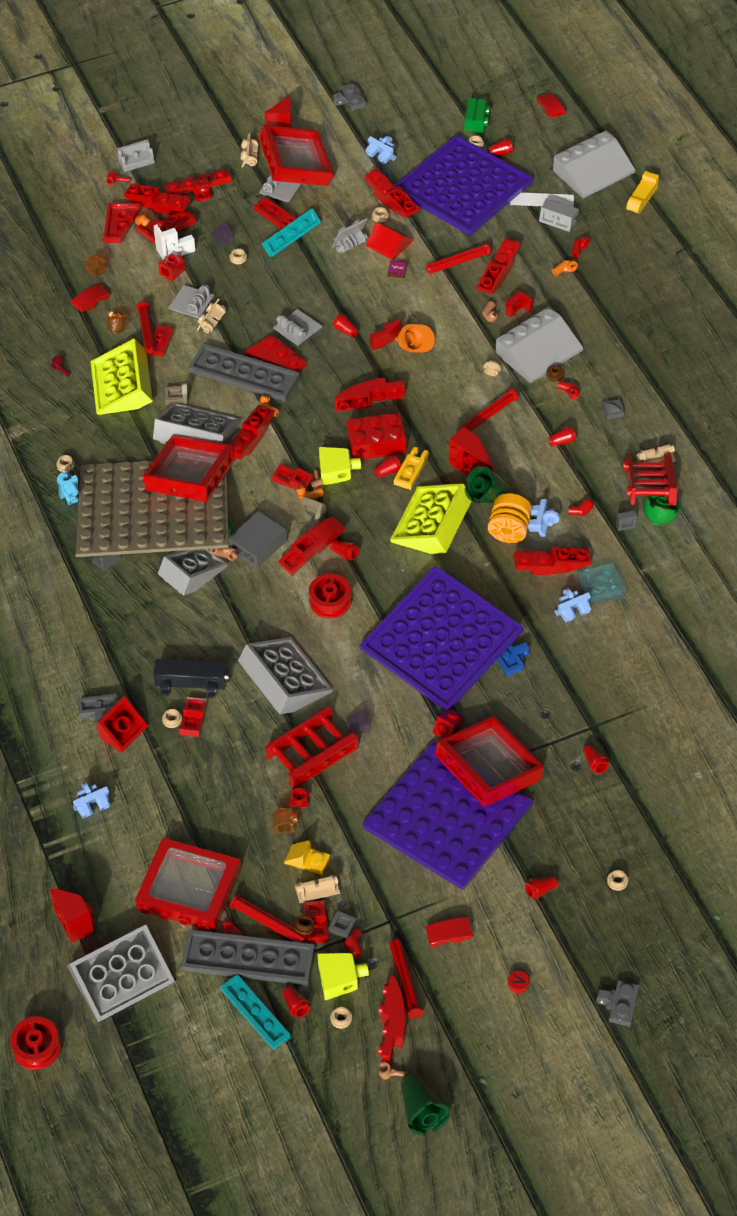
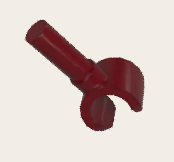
[51,355,70,377]

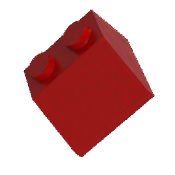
[49,888,95,943]

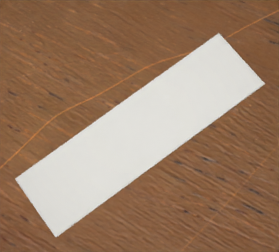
[510,192,574,207]

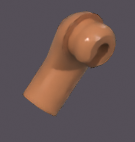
[482,301,498,323]
[210,547,238,561]

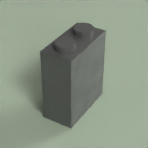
[229,511,287,568]

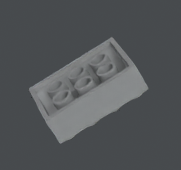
[553,130,636,199]
[496,307,583,383]
[153,402,241,451]
[238,637,333,714]
[67,925,175,1022]

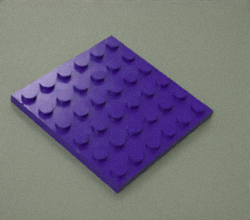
[394,135,533,236]
[359,565,524,711]
[363,741,533,890]

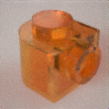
[107,312,127,334]
[272,808,298,834]

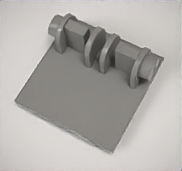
[259,175,301,202]
[332,218,368,253]
[168,285,215,318]
[273,309,322,346]

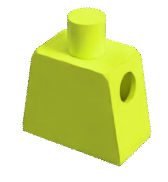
[319,447,361,485]
[317,953,369,1000]

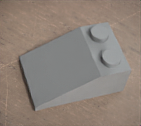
[158,549,228,596]

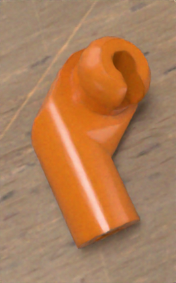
[135,213,150,227]
[552,260,578,276]
[258,395,279,417]
[296,486,324,500]

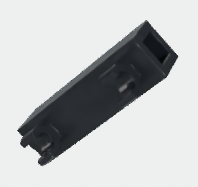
[153,659,230,698]

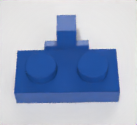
[496,642,530,677]

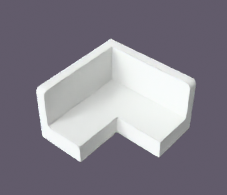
[154,224,195,260]

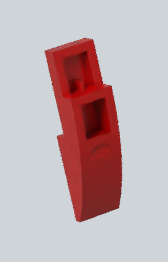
[364,168,420,218]
[123,184,191,215]
[476,238,521,295]
[334,378,405,412]
[229,405,275,460]
[278,516,346,576]
[513,547,592,576]
[378,976,405,1065]

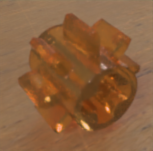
[85,254,107,276]

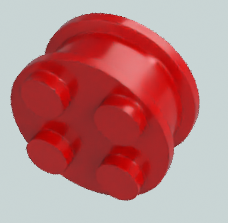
[309,573,351,619]
[10,1016,61,1070]

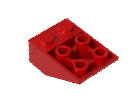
[449,427,494,476]

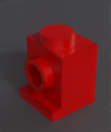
[158,253,185,282]

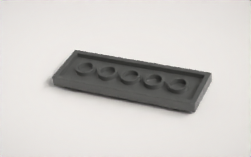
[188,343,300,402]
[181,930,315,986]

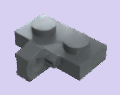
[333,83,366,111]
[77,693,118,730]
[596,980,639,1027]

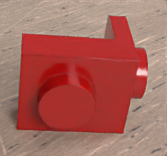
[506,291,533,317]
[432,710,465,739]

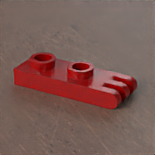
[254,197,296,229]

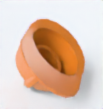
[395,324,435,353]

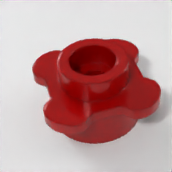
[289,788,310,808]

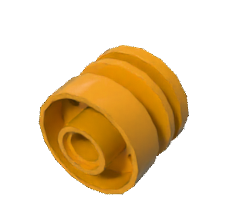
[488,493,532,543]

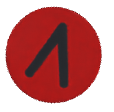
[508,971,529,993]

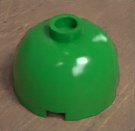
[643,496,682,526]

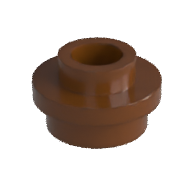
[546,365,564,382]
[294,915,315,935]

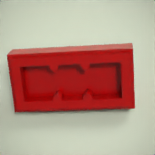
[150,325,174,357]

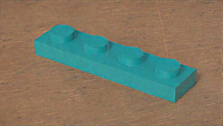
[261,208,321,257]
[220,974,291,1051]

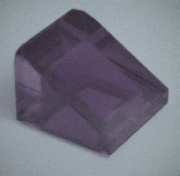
[211,222,233,246]
[346,709,370,735]

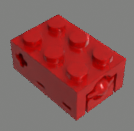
[346,412,406,460]

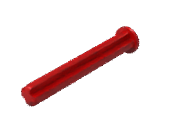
[426,242,491,274]
[136,302,155,355]
[459,388,519,431]
[230,894,307,943]
[390,939,424,1019]

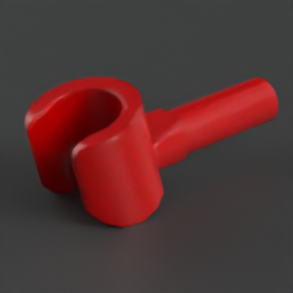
[106,172,130,185]

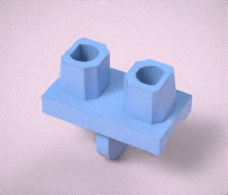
[365,136,397,164]
[528,499,560,537]
[554,588,592,622]
[72,782,110,819]

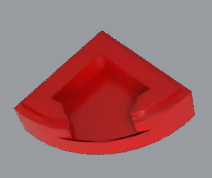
[222,921,242,936]

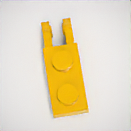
[394,446,429,490]

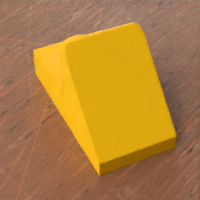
[284,840,330,876]

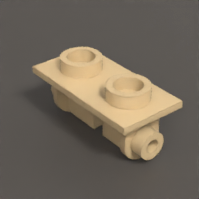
[240,133,258,167]
[197,299,226,333]
[635,444,676,462]
[294,875,340,903]

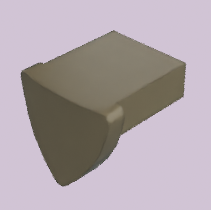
[164,383,188,405]
[300,497,327,525]

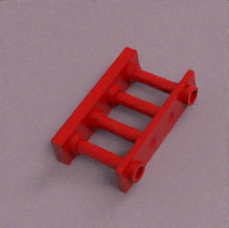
[623,453,677,505]
[265,706,358,789]

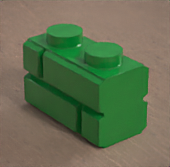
[464,98,490,133]

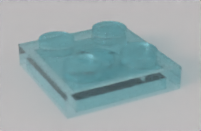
[577,563,626,605]

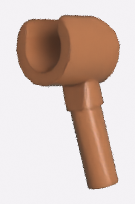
[311,470,323,490]
[378,1062,408,1079]

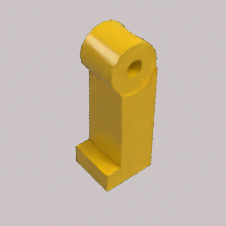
[627,171,659,214]

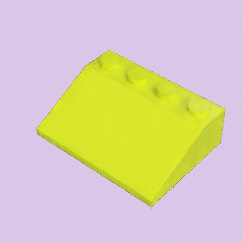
[91,338,153,415]
[390,484,472,554]

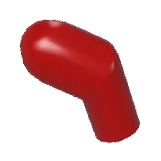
[571,237,590,258]
[557,380,580,399]
[568,499,594,516]
[344,928,362,960]

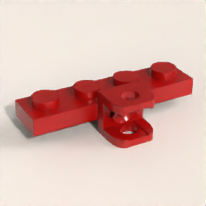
[164,169,232,202]

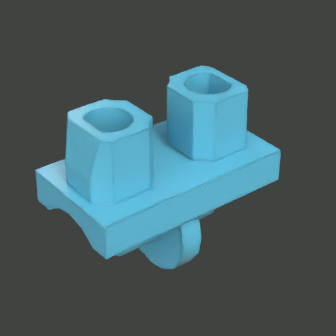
[57,472,79,505]

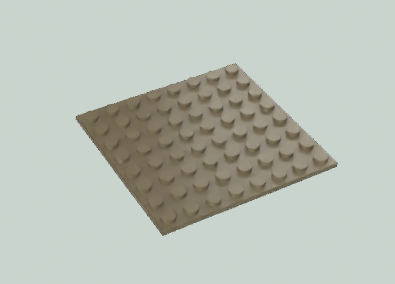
[76,458,229,557]

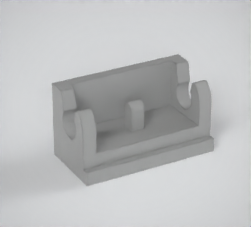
[117,139,155,172]
[539,199,579,232]

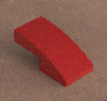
[536,93,566,118]
[71,284,110,312]
[370,320,401,351]
[271,463,314,489]
[179,697,207,737]
[303,900,329,944]
[425,917,474,948]

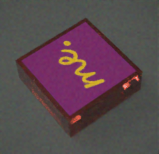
[388,260,407,278]

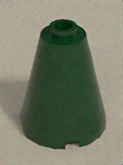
[465,466,515,503]
[401,1072,450,1135]

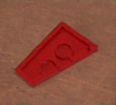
[103,203,142,243]
[136,210,196,245]
[245,334,306,372]

